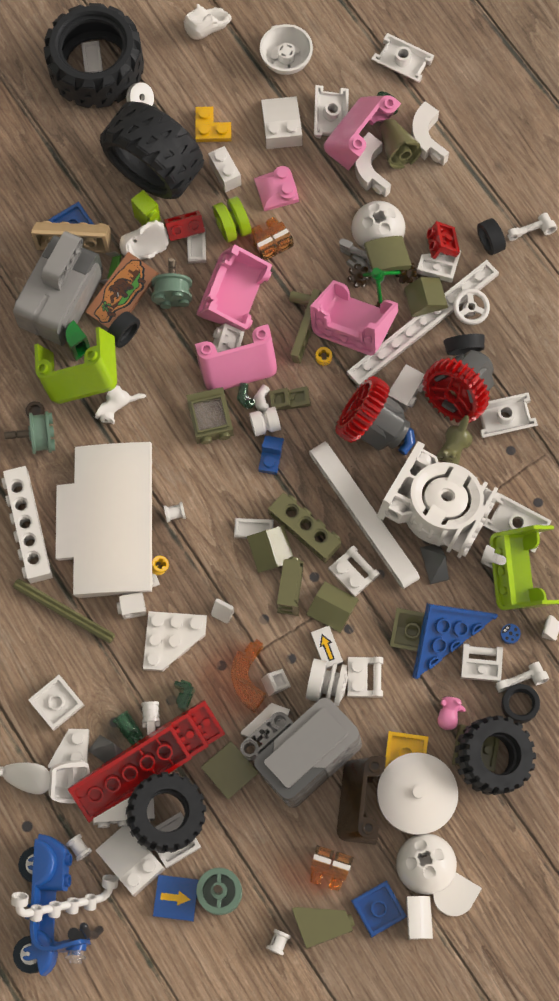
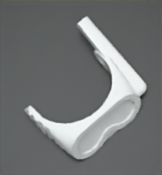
[481,545,506,569]

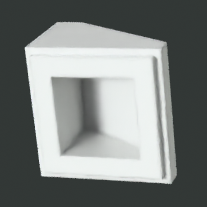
[211,599,234,623]
[542,615,559,641]
[261,669,291,696]

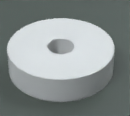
[126,83,154,106]

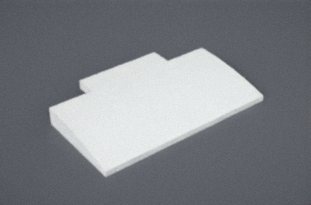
[56,442,152,598]

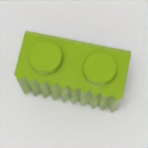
[131,190,161,225]

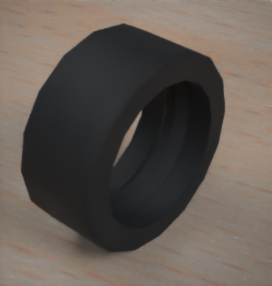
[477,218,506,255]
[107,311,140,348]
[501,684,540,724]

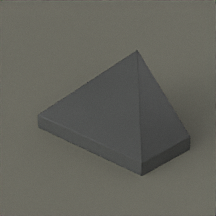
[420,544,449,585]
[88,735,123,763]

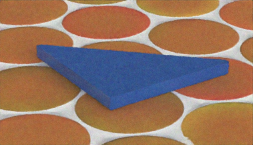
[413,603,498,679]

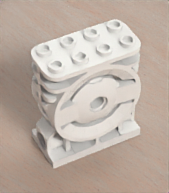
[377,441,500,558]

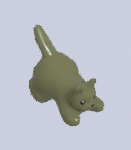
[436,415,473,465]

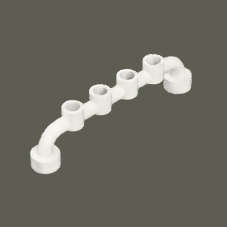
[11,874,119,922]

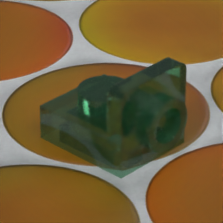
[174,680,195,712]

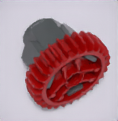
[422,350,494,423]
[335,376,410,451]

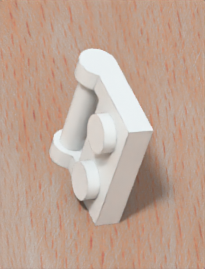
[328,546,380,597]
[461,644,503,682]
[347,657,383,698]

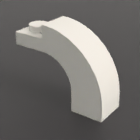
[411,101,449,165]
[355,132,391,197]

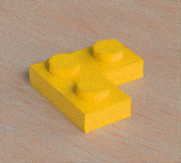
[195,106,232,142]

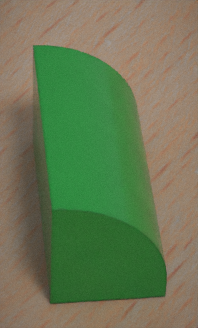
[66,320,90,361]

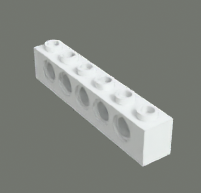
[1,466,53,584]

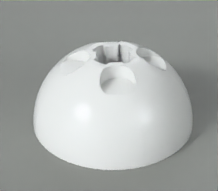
[260,24,313,75]
[351,201,406,249]
[396,834,457,895]

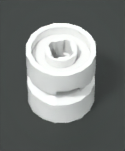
[249,406,281,437]

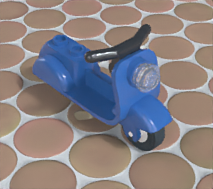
[13,834,104,976]

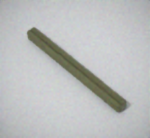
[13,579,115,643]

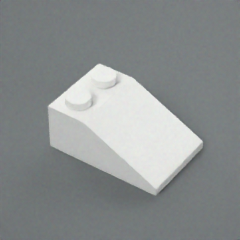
[261,96,302,149]
[95,826,165,897]

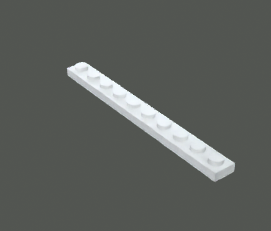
[347,260,499,387]

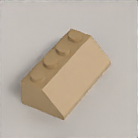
[31,221,111,253]

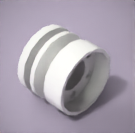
[306,658,348,706]

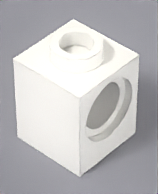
[117,592,147,619]

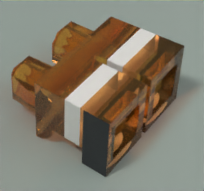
[251,217,294,261]
[310,845,354,892]

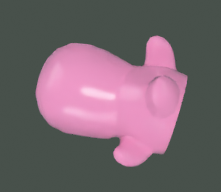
[437,697,466,730]

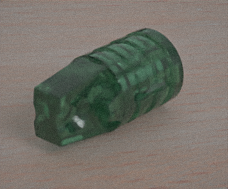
[113,711,144,745]

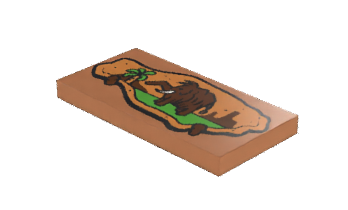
[86,252,159,329]

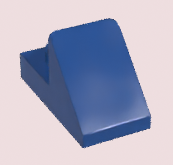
[258,435,284,475]

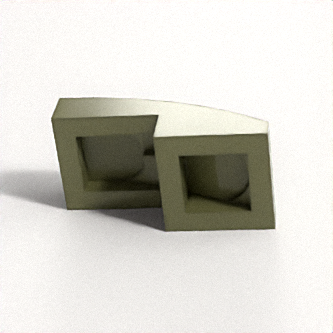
[269,386,311,410]

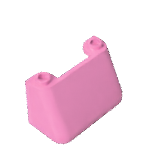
[324,95,401,171]
[197,244,272,331]
[310,280,398,356]
[195,324,277,390]

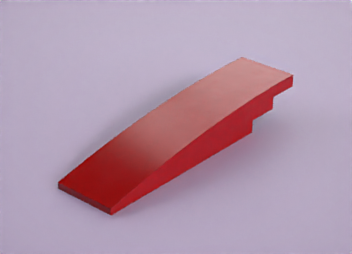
[68,699,225,823]

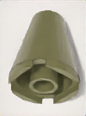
[380,119,422,169]

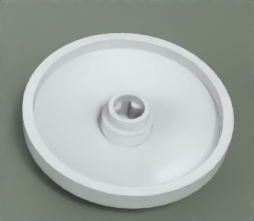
[377,753,458,835]

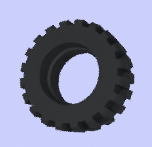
[454,715,536,795]
[126,772,206,853]

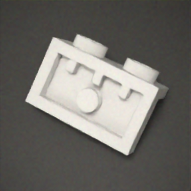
[213,323,244,353]

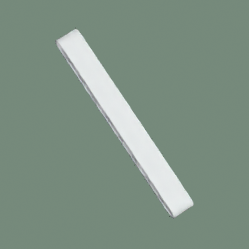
[309,441,420,589]

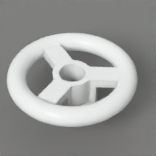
[453,289,490,325]

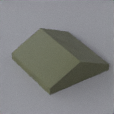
[404,277,448,318]
[247,525,294,573]
[306,581,359,633]
[390,608,425,651]

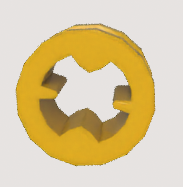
[315,347,332,366]
[152,556,169,575]

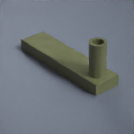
[289,289,321,364]

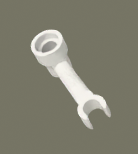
[507,213,557,241]
[495,661,550,693]

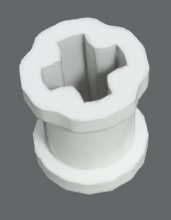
[163,502,186,523]
[66,834,92,861]
[266,929,291,956]

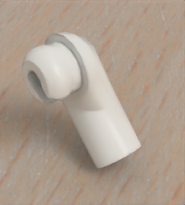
[254,384,270,412]

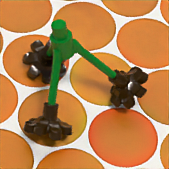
[347,263,417,308]

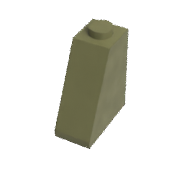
[292,907,355,949]

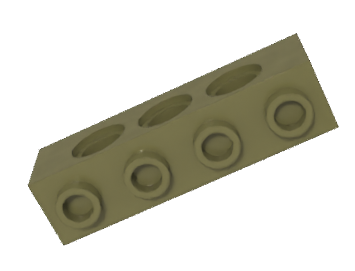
[268,492,341,563]

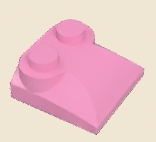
[254,166,299,211]

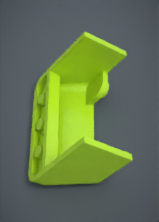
[34,327,117,404]
[490,525,559,610]

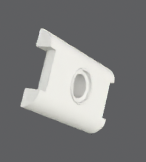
[371,33,434,83]
[314,85,349,139]
[479,393,538,438]
[483,494,551,553]

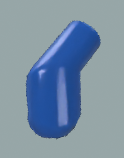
[398,427,416,455]

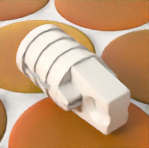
[141,701,160,735]

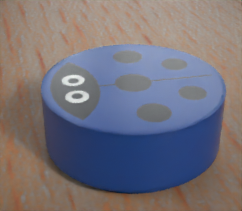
[500,624,521,644]

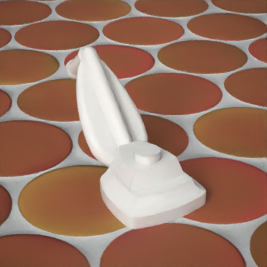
[0,761,90,803]

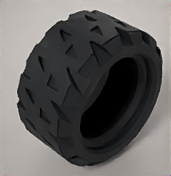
[44,3,144,108]
[100,101,204,199]

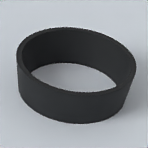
[444,334,485,355]

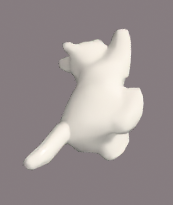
[95,385,146,424]

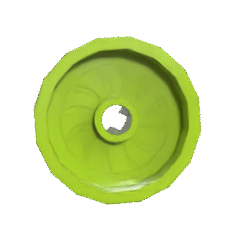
[212,196,252,243]

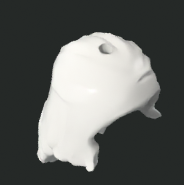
[183,4,232,40]
[119,220,169,260]

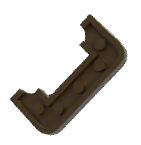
[337,756,386,845]

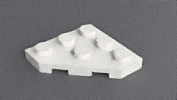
[143,611,207,672]

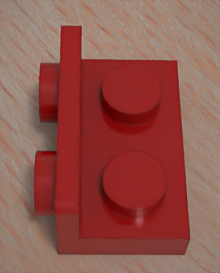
[163,210,205,241]
[427,221,460,259]

